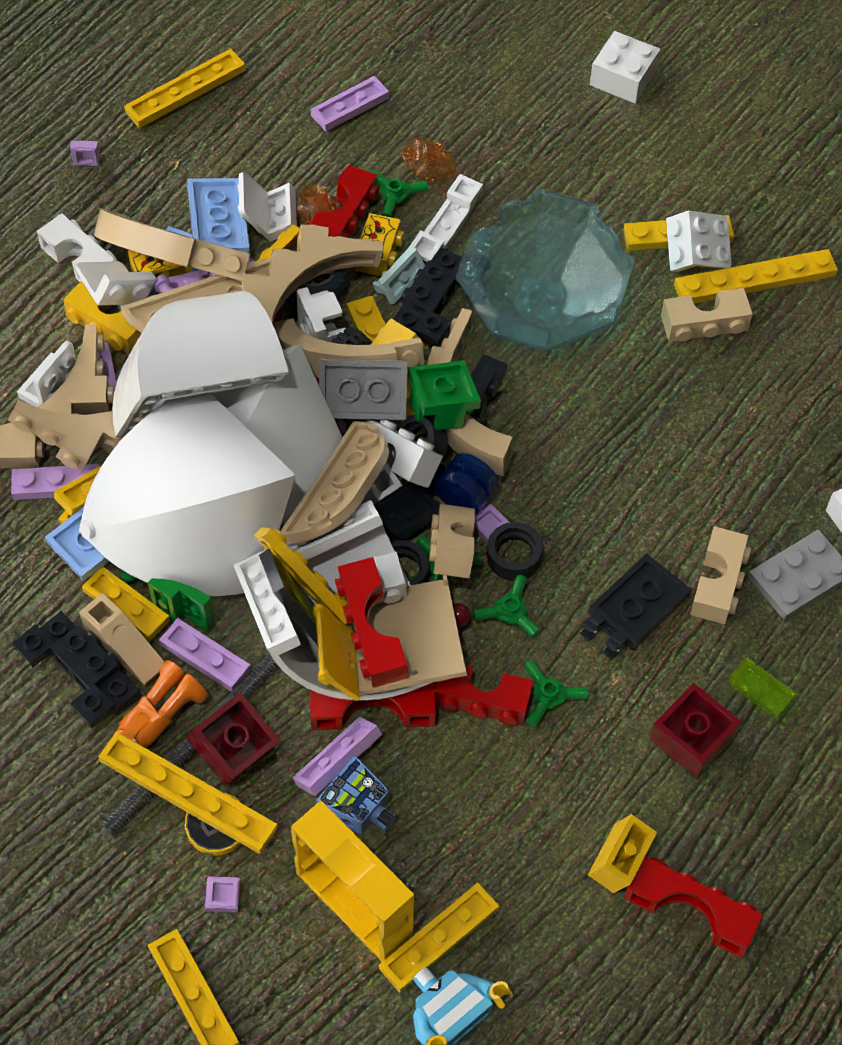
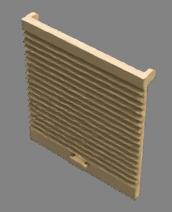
[343,575,467,696]

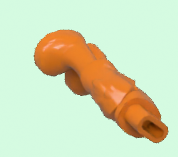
[114,660,209,748]

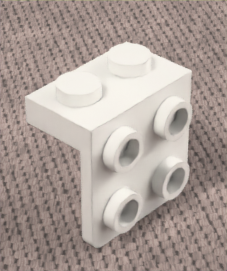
[238,171,297,242]
[666,211,731,272]
[75,261,156,306]
[17,341,77,407]

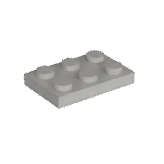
[319,359,407,420]
[748,530,842,621]

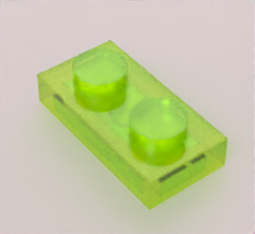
[727,658,797,720]

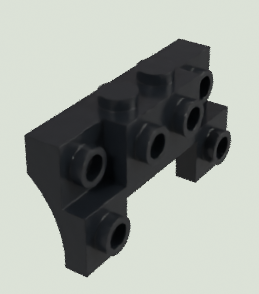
[393,248,490,346]
[12,611,141,729]

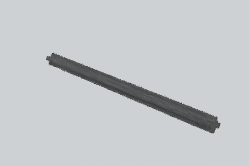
[101,653,279,837]

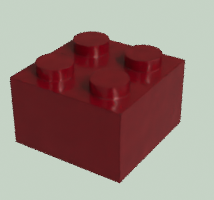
[649,682,742,778]
[186,692,280,787]

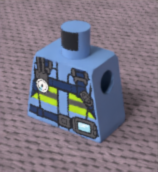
[316,756,396,834]

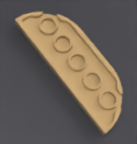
[121,257,271,333]
[280,421,389,545]

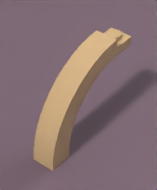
[272,319,424,378]

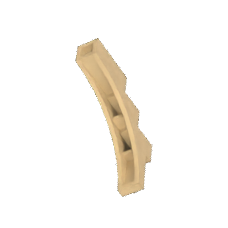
[241,224,383,323]
[0,324,115,468]
[8,399,171,471]

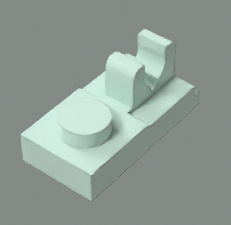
[372,247,425,305]

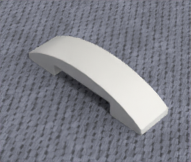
[409,174,483,262]

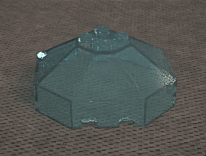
[456,189,635,352]

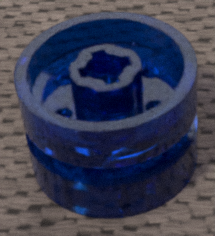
[435,453,499,516]

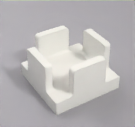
[297,287,346,342]

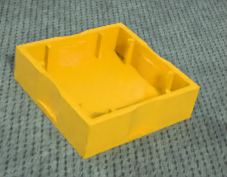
[291,801,414,962]

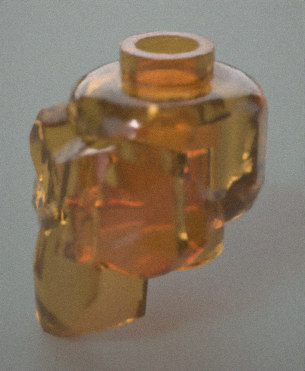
[402,137,456,181]
[297,183,337,225]

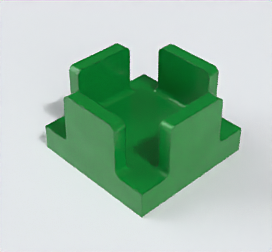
[408,360,481,430]

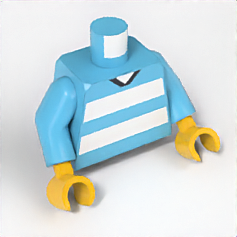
[413,967,514,1045]

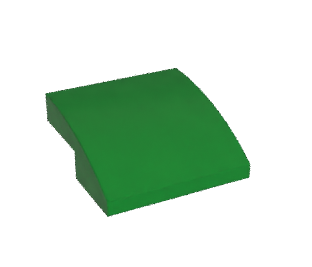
[148,578,216,634]

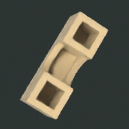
[661,288,753,342]
[429,504,475,578]
[690,526,751,624]

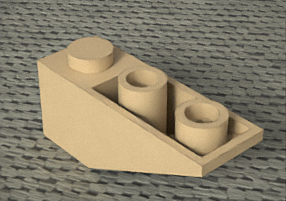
[79,593,165,686]

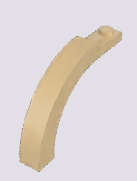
[94,208,250,281]
[427,308,513,476]

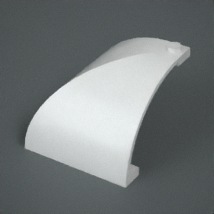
[112,291,289,438]
[210,344,342,525]
[79,393,296,596]
[233,500,431,700]

